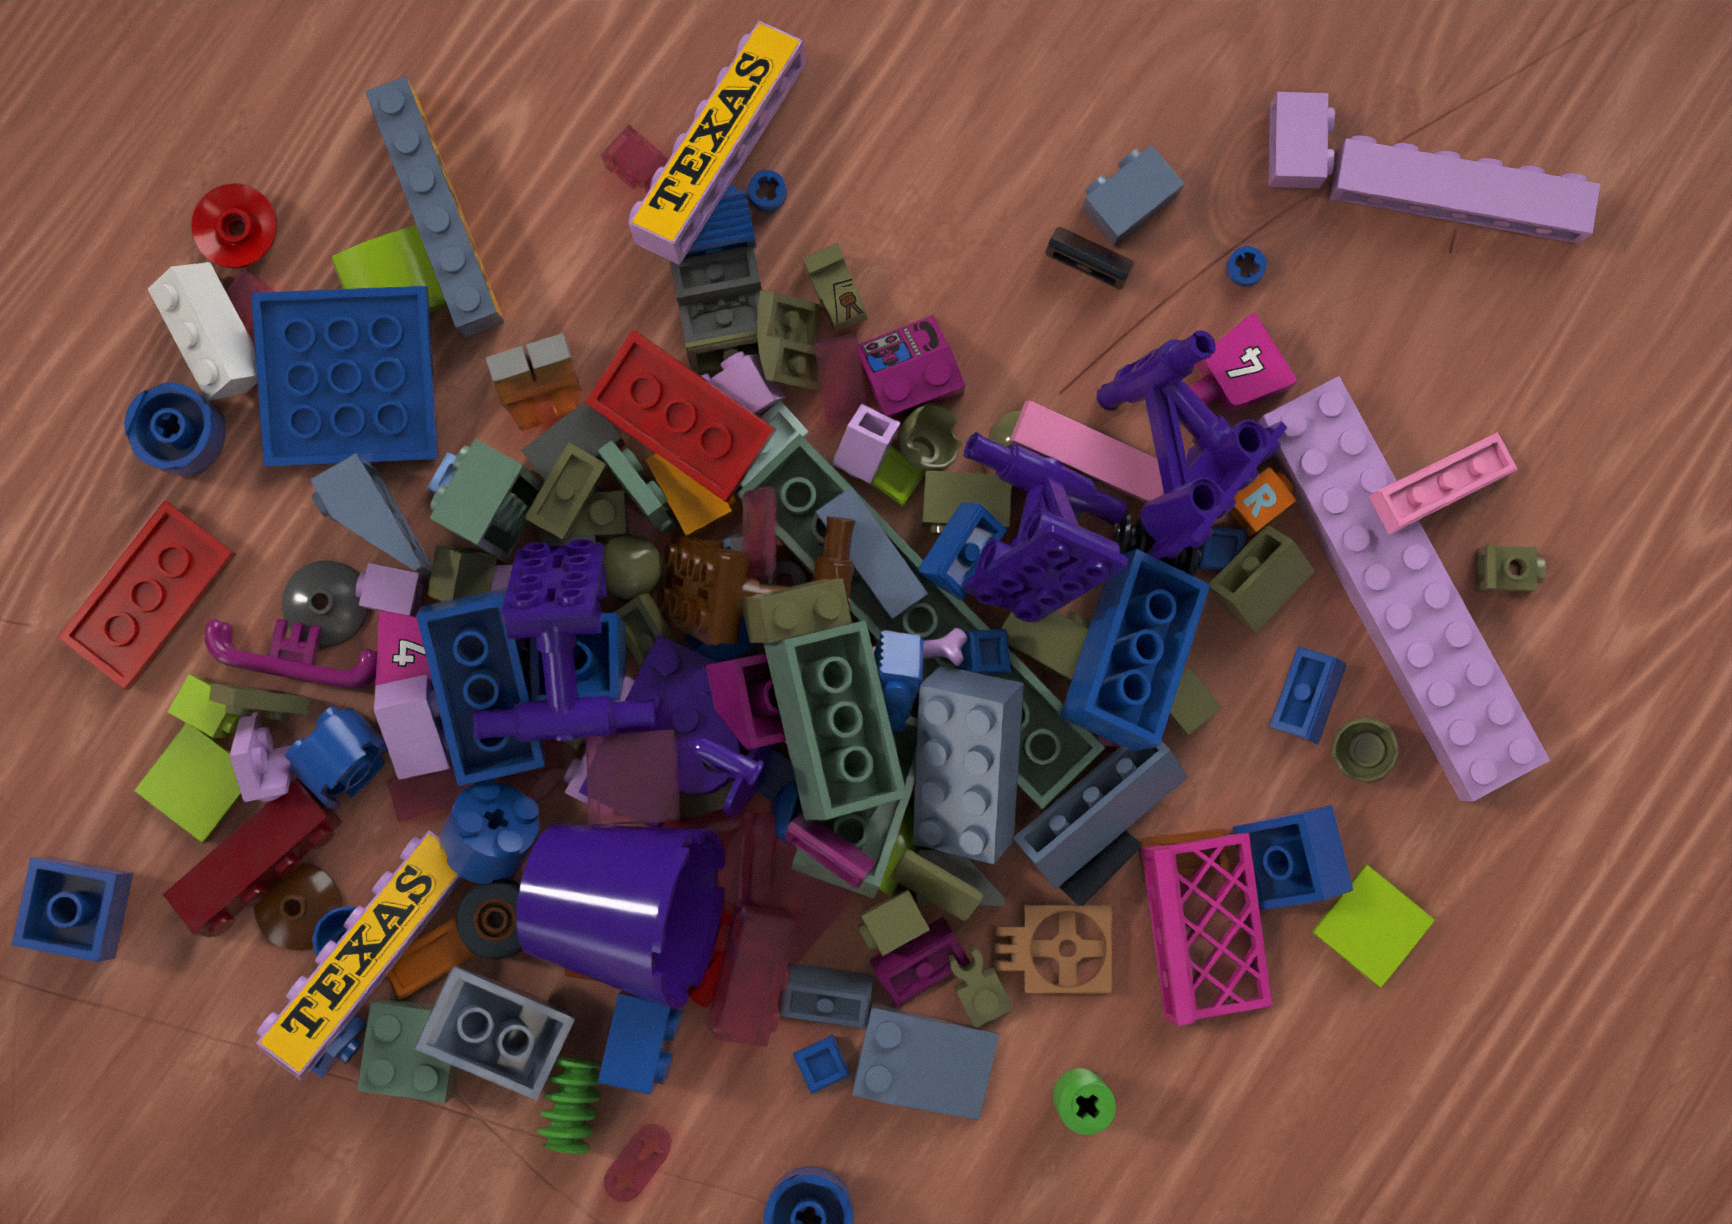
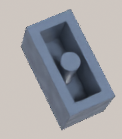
[1082,145,1184,247]

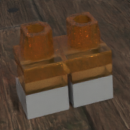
[485,333,582,431]

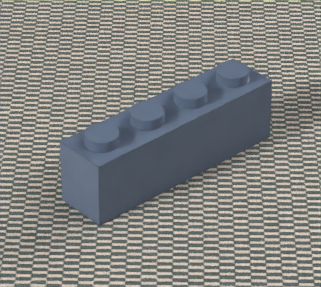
[1013,741,1188,890]

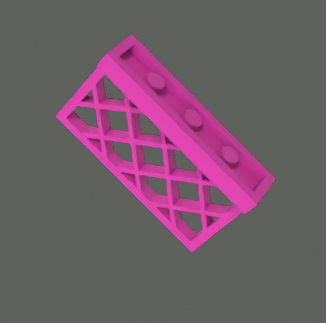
[1141,832,1272,1026]

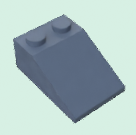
[310,453,433,578]
[414,965,575,1100]
[852,1003,999,1120]

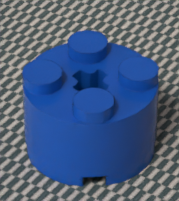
[124,382,226,476]
[285,706,389,808]
[439,779,539,884]
[764,1166,853,1224]

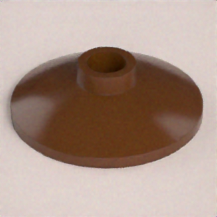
[254,863,342,950]

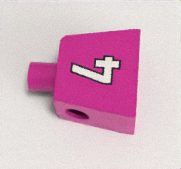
[1189,312,1298,413]
[375,611,434,690]

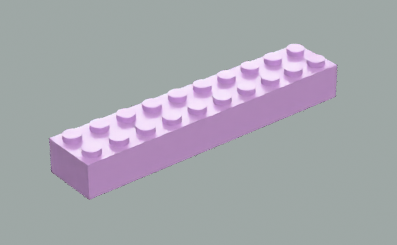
[1257,376,1550,802]

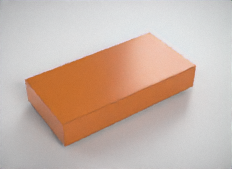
[386,918,477,1000]

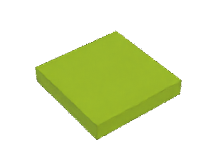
[134,723,242,843]
[1310,864,1435,988]

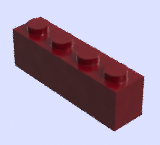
[163,778,342,938]

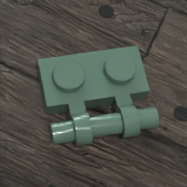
[598,440,677,534]

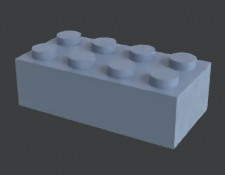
[913,665,1024,864]

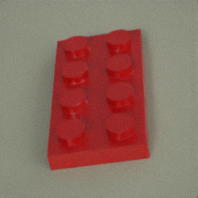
[585,330,777,502]
[57,500,236,690]

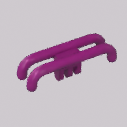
[205,619,377,689]

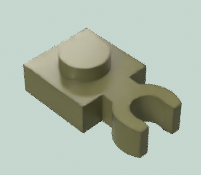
[948,944,1013,1028]

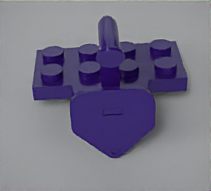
[579,635,773,827]

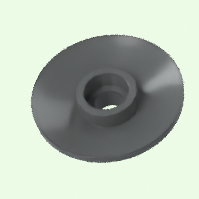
[282,560,368,646]

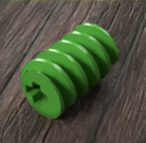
[536,1056,602,1154]
[1053,1068,1116,1135]

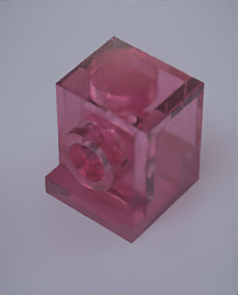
[600,125,668,193]

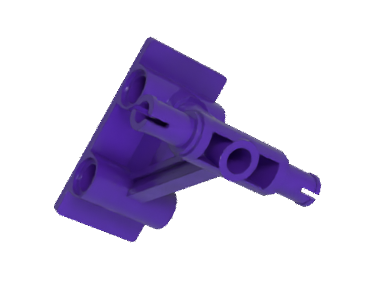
[1096,330,1288,560]
[963,432,1128,622]
[473,539,656,742]

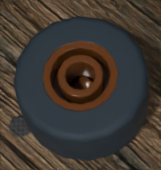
[456,879,523,960]

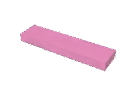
[1009,400,1164,503]
[1369,432,1518,535]

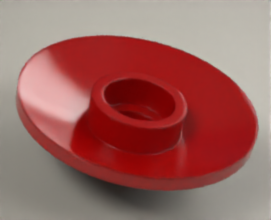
[191,183,278,268]

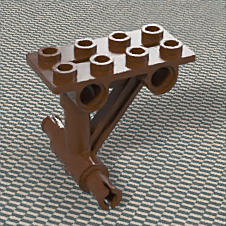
[657,516,856,646]

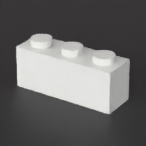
[148,262,258,401]

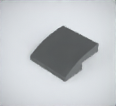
[670,246,762,343]

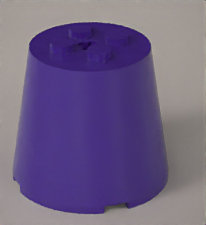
[517,824,726,1009]

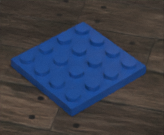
[251,286,439,466]

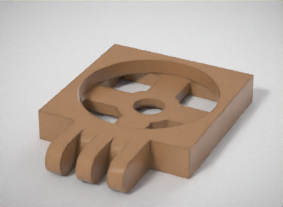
[994,904,1112,993]

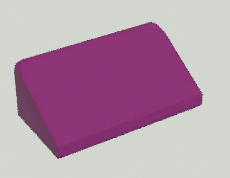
[785,813,876,889]
[870,917,970,1007]

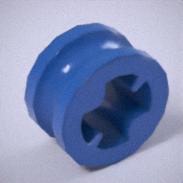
[748,170,787,212]
[1226,246,1267,287]

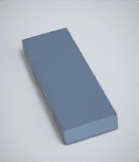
[816,486,928,620]

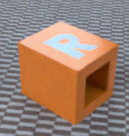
[1229,466,1297,537]

